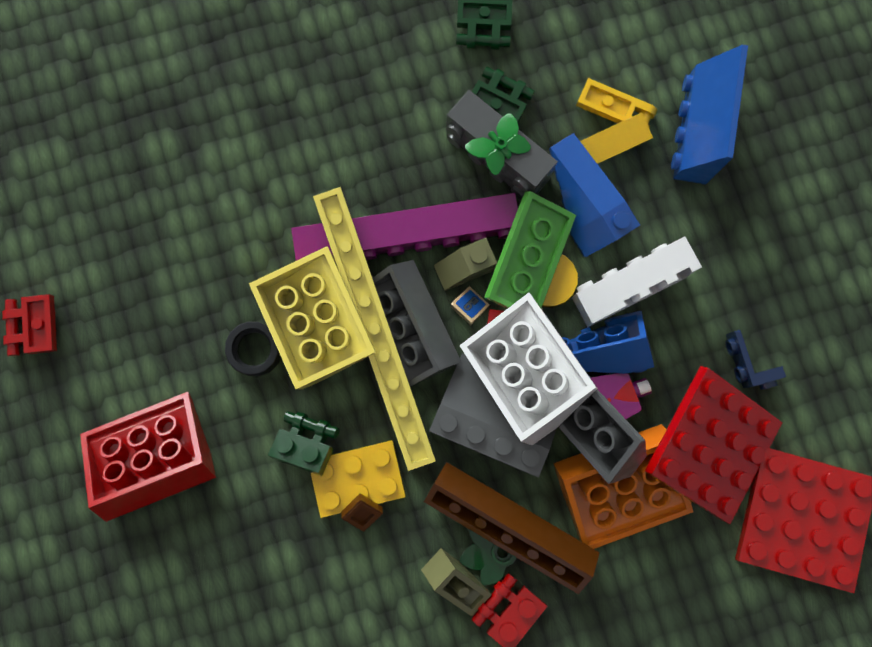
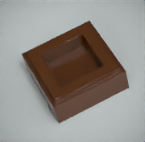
[341,494,383,532]

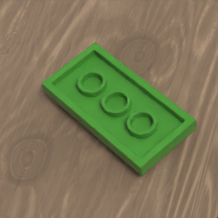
[484,191,576,309]

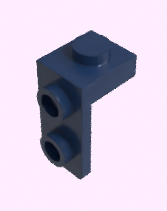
[725,330,786,390]

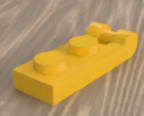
[576,78,657,129]

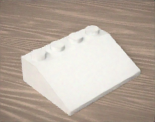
[460,293,598,445]

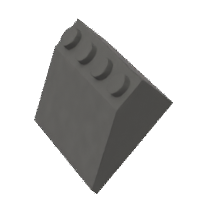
[429,353,557,477]

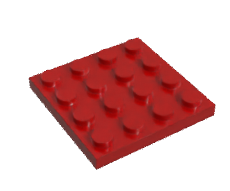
[645,366,783,524]
[735,448,872,593]

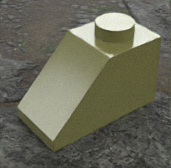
[434,238,497,291]
[421,548,492,616]

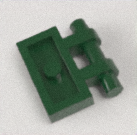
[456,0,512,50]
[472,67,535,123]
[268,411,340,476]

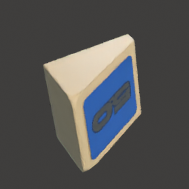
[450,286,490,326]

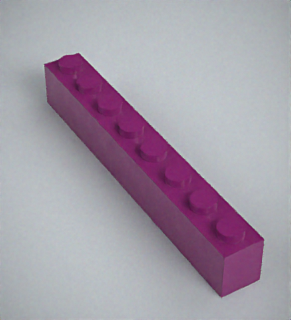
[291,193,518,265]

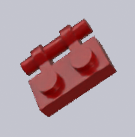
[2,294,57,356]
[471,573,548,647]

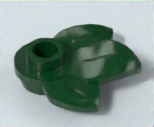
[460,529,517,585]

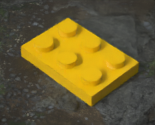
[311,440,406,518]

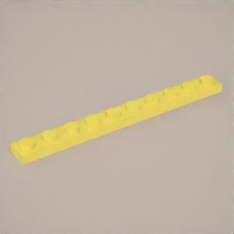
[313,187,436,471]

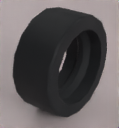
[225,322,281,376]

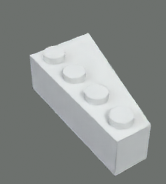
[572,236,702,327]

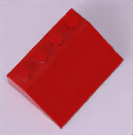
[80,392,216,522]

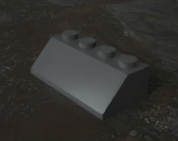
[373,260,461,387]
[558,389,647,484]

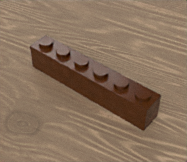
[424,462,600,594]

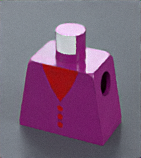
[591,373,652,419]

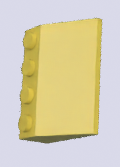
[249,246,376,389]

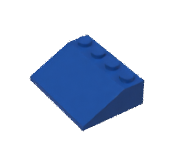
[671,45,748,184]

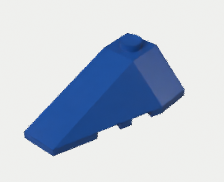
[549,133,640,257]
[562,311,654,374]

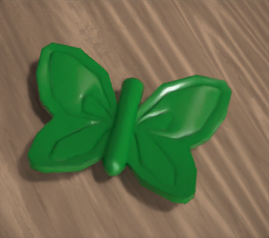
[465,114,531,175]

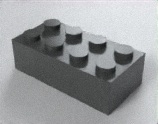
[446,90,558,200]

